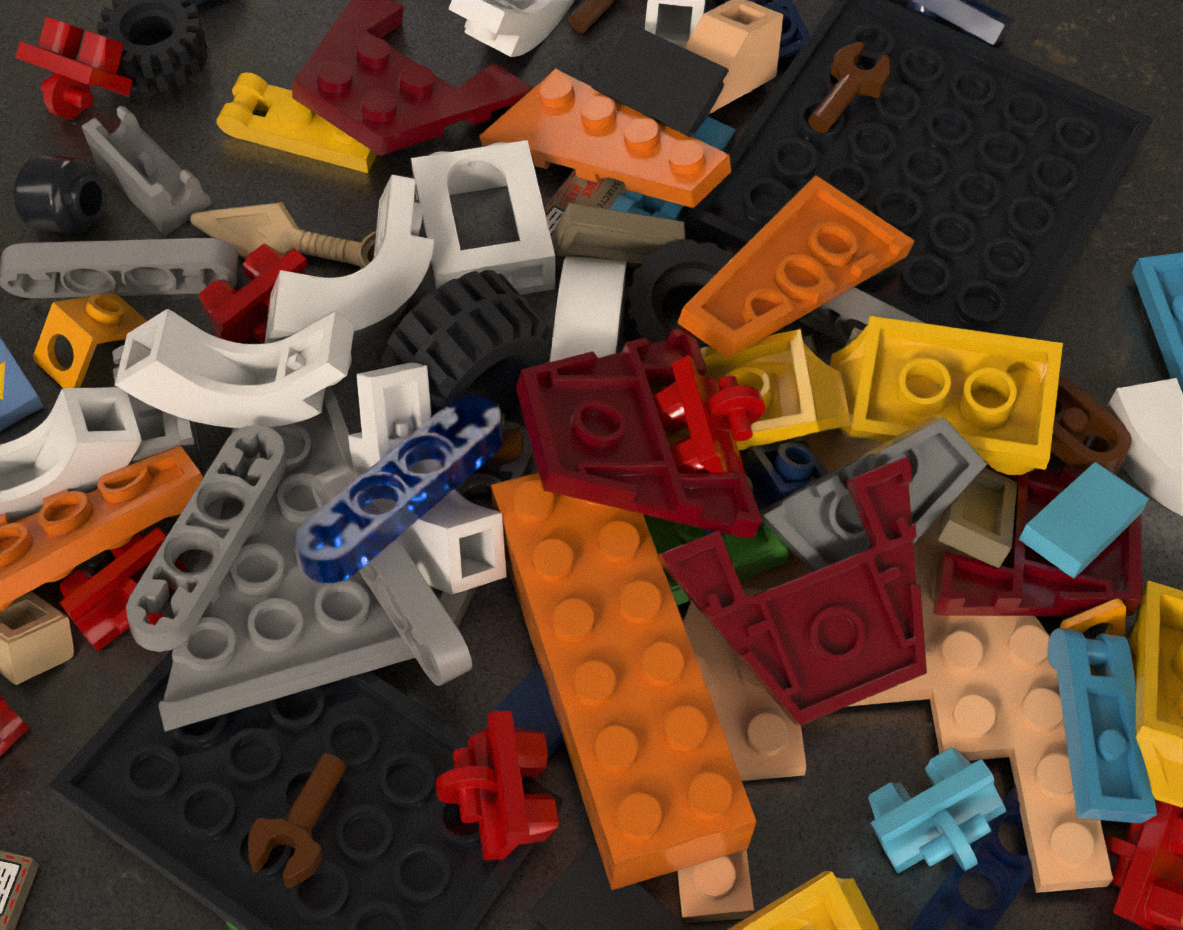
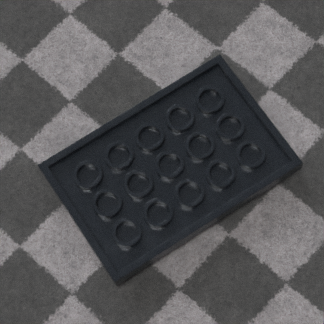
[49,649,562,930]

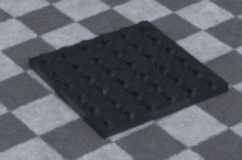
[686,0,1153,339]

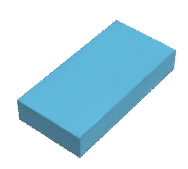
[1019,462,1149,579]

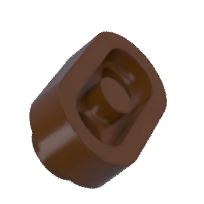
[1051,376,1131,474]

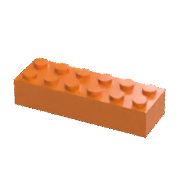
[491,472,757,890]

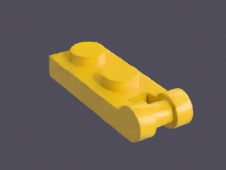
[217,72,377,173]

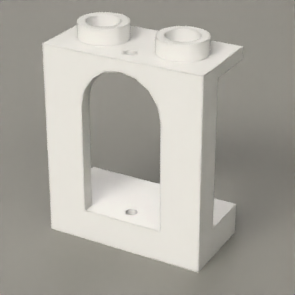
[411,140,555,295]

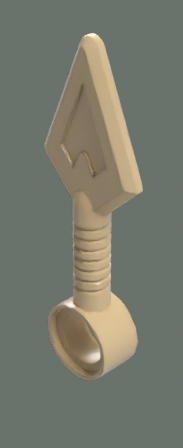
[190,202,376,270]

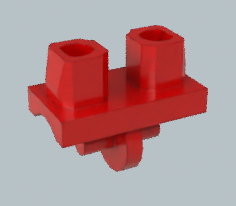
[16,16,133,119]
[199,243,308,344]
[653,355,766,474]
[60,527,190,652]
[435,711,559,860]
[1104,798,1183,930]

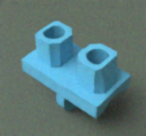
[868,748,1006,874]

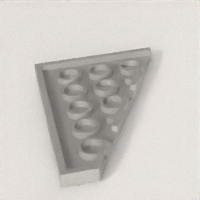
[159,343,415,731]

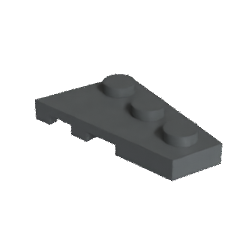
[759,417,987,572]

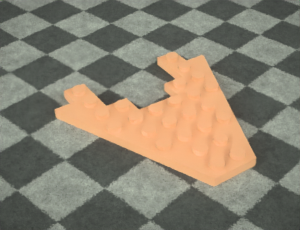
[677,428,1113,924]

